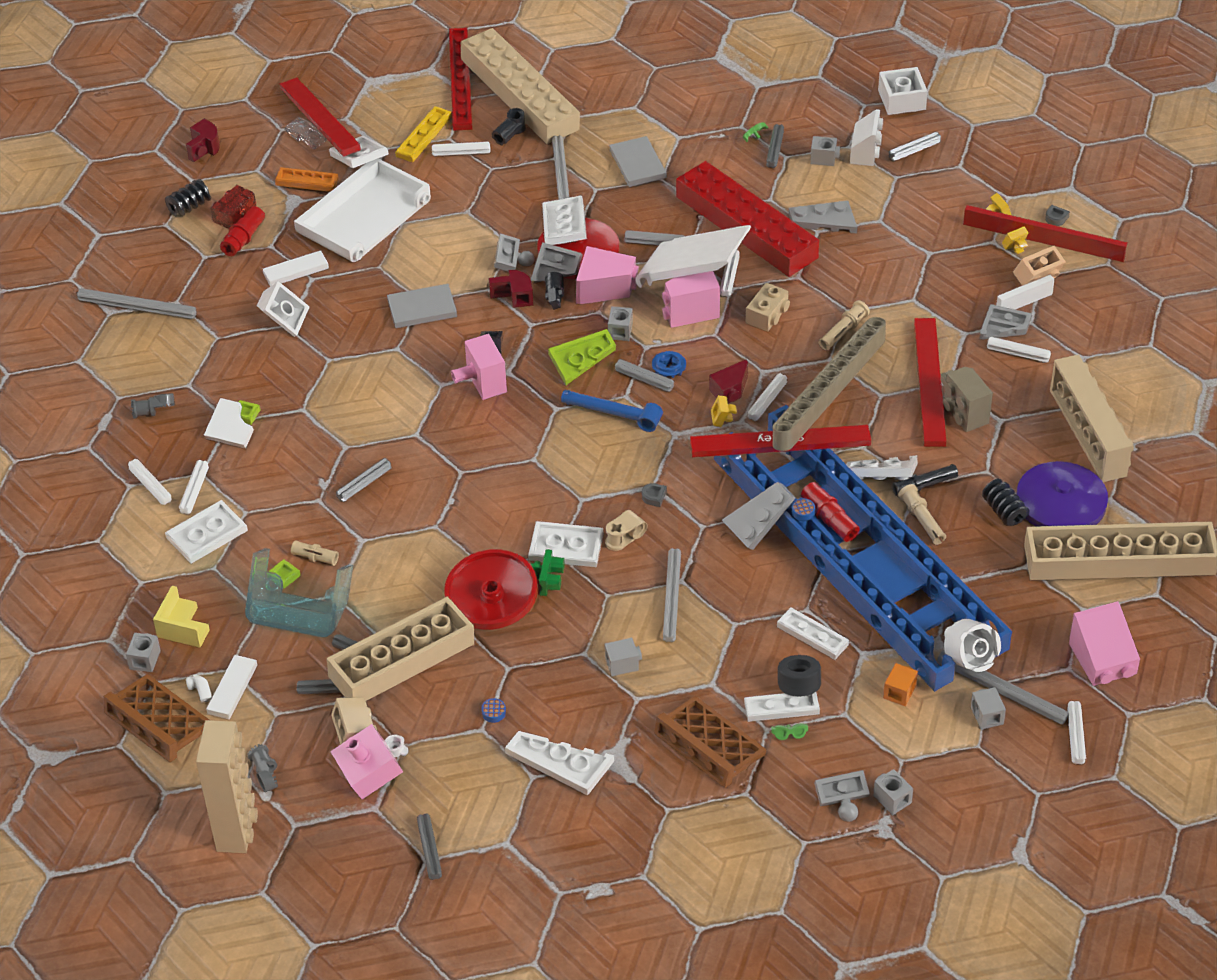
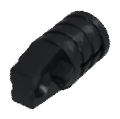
[545,272,564,310]

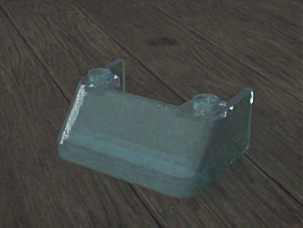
[245,548,353,637]

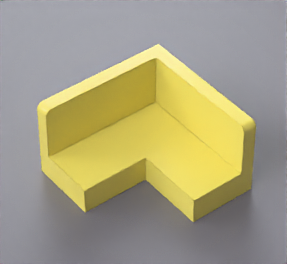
[153,586,210,647]

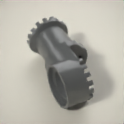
[131,393,175,419]
[247,744,278,793]

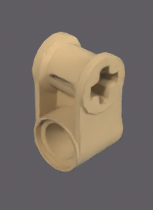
[605,510,648,551]

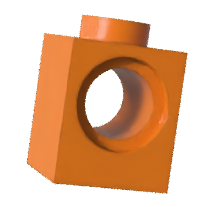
[883,663,918,707]

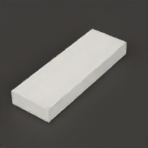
[263,251,329,286]
[997,275,1054,309]
[777,607,849,660]
[206,655,257,720]
[744,692,820,722]

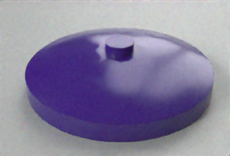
[1016,461,1108,527]

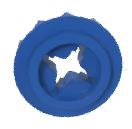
[652,351,686,378]

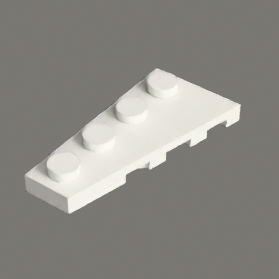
[505,731,614,795]

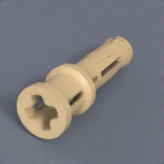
[819,300,870,350]
[898,484,946,545]

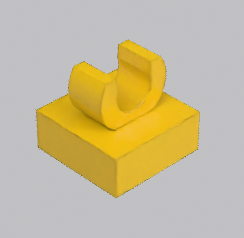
[986,193,1012,215]
[1002,226,1028,254]
[711,395,737,427]

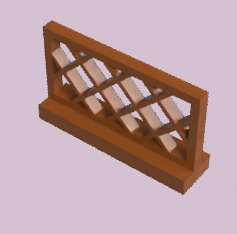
[103,674,209,763]
[654,696,767,788]

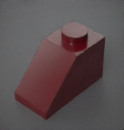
[709,359,748,404]

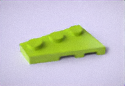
[548,329,616,385]

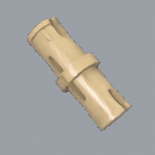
[291,540,339,566]

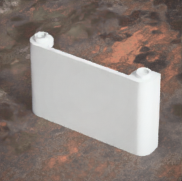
[294,159,431,262]

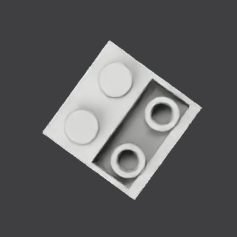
[850,109,883,166]

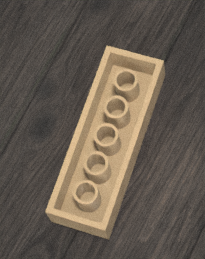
[1050,354,1134,482]
[327,596,474,701]
[196,720,258,853]

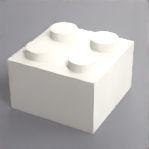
[878,67,928,115]

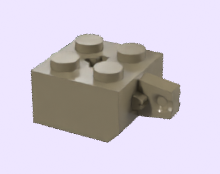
[941,367,993,432]

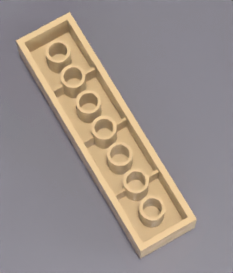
[461,28,580,144]
[1024,522,1217,580]

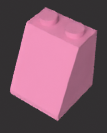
[576,246,639,304]
[662,271,720,328]
[1069,601,1140,686]

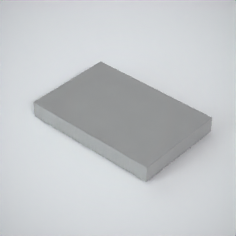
[609,136,667,187]
[387,284,457,328]

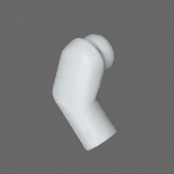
[186,674,212,703]

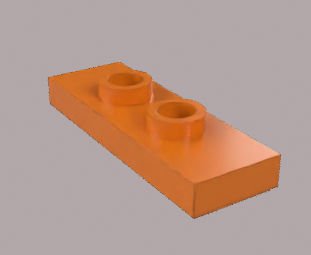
[275,167,339,192]

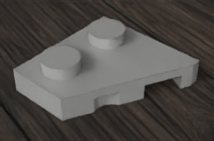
[531,242,583,283]
[979,304,1032,340]

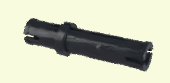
[892,464,958,497]

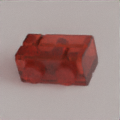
[210,185,257,229]

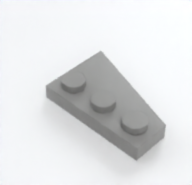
[789,201,857,233]
[722,482,796,550]

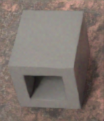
[605,638,642,676]

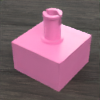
[451,334,507,400]
[331,724,403,799]

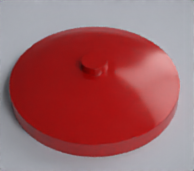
[537,218,620,279]
[444,549,538,630]

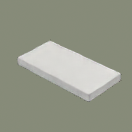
[542,196,587,245]

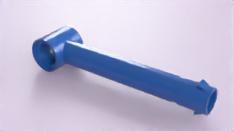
[561,390,663,432]

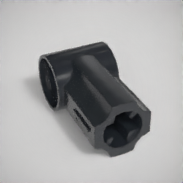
[492,108,526,146]

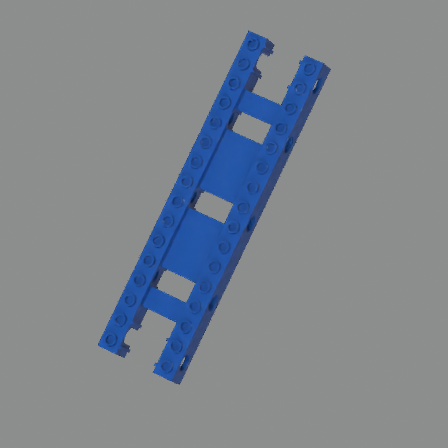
[714,405,1012,692]

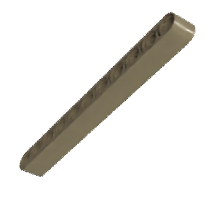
[773,317,886,451]

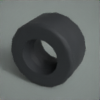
[777,655,821,697]

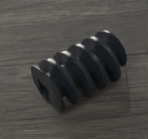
[165,179,211,217]
[982,478,1030,526]

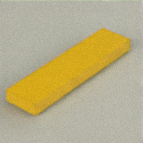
[395,106,452,163]

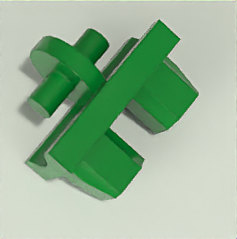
[531,549,565,596]

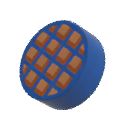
[792,498,815,521]
[482,698,506,723]

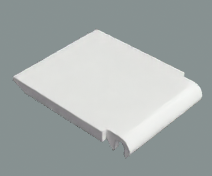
[635,225,751,288]

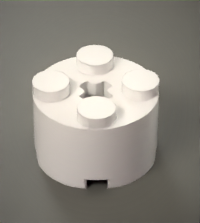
[944,619,1001,672]

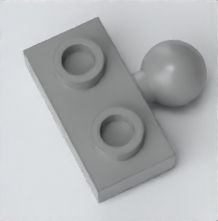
[494,234,535,271]
[814,770,870,822]

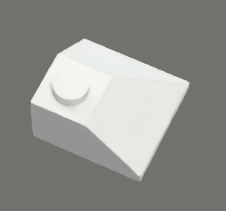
[257,281,309,337]

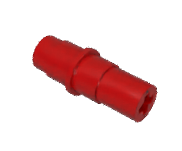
[220,206,265,257]
[800,482,860,542]

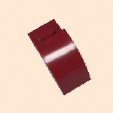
[186,118,220,162]
[488,270,534,308]

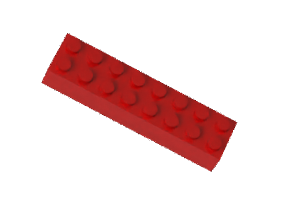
[676,160,819,277]

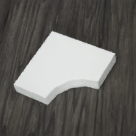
[204,398,254,448]

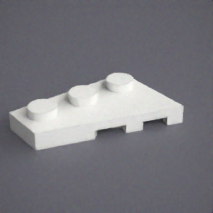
[846,455,918,480]

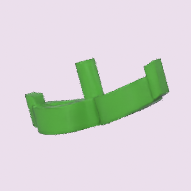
[743,122,768,142]
[771,723,808,740]

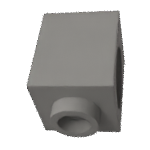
[810,136,840,166]
[608,306,633,341]
[126,633,161,672]
[971,687,1006,729]
[873,769,913,815]

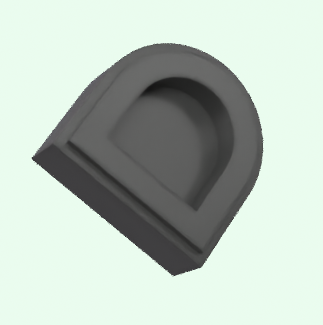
[1045,205,1070,226]
[642,483,667,507]

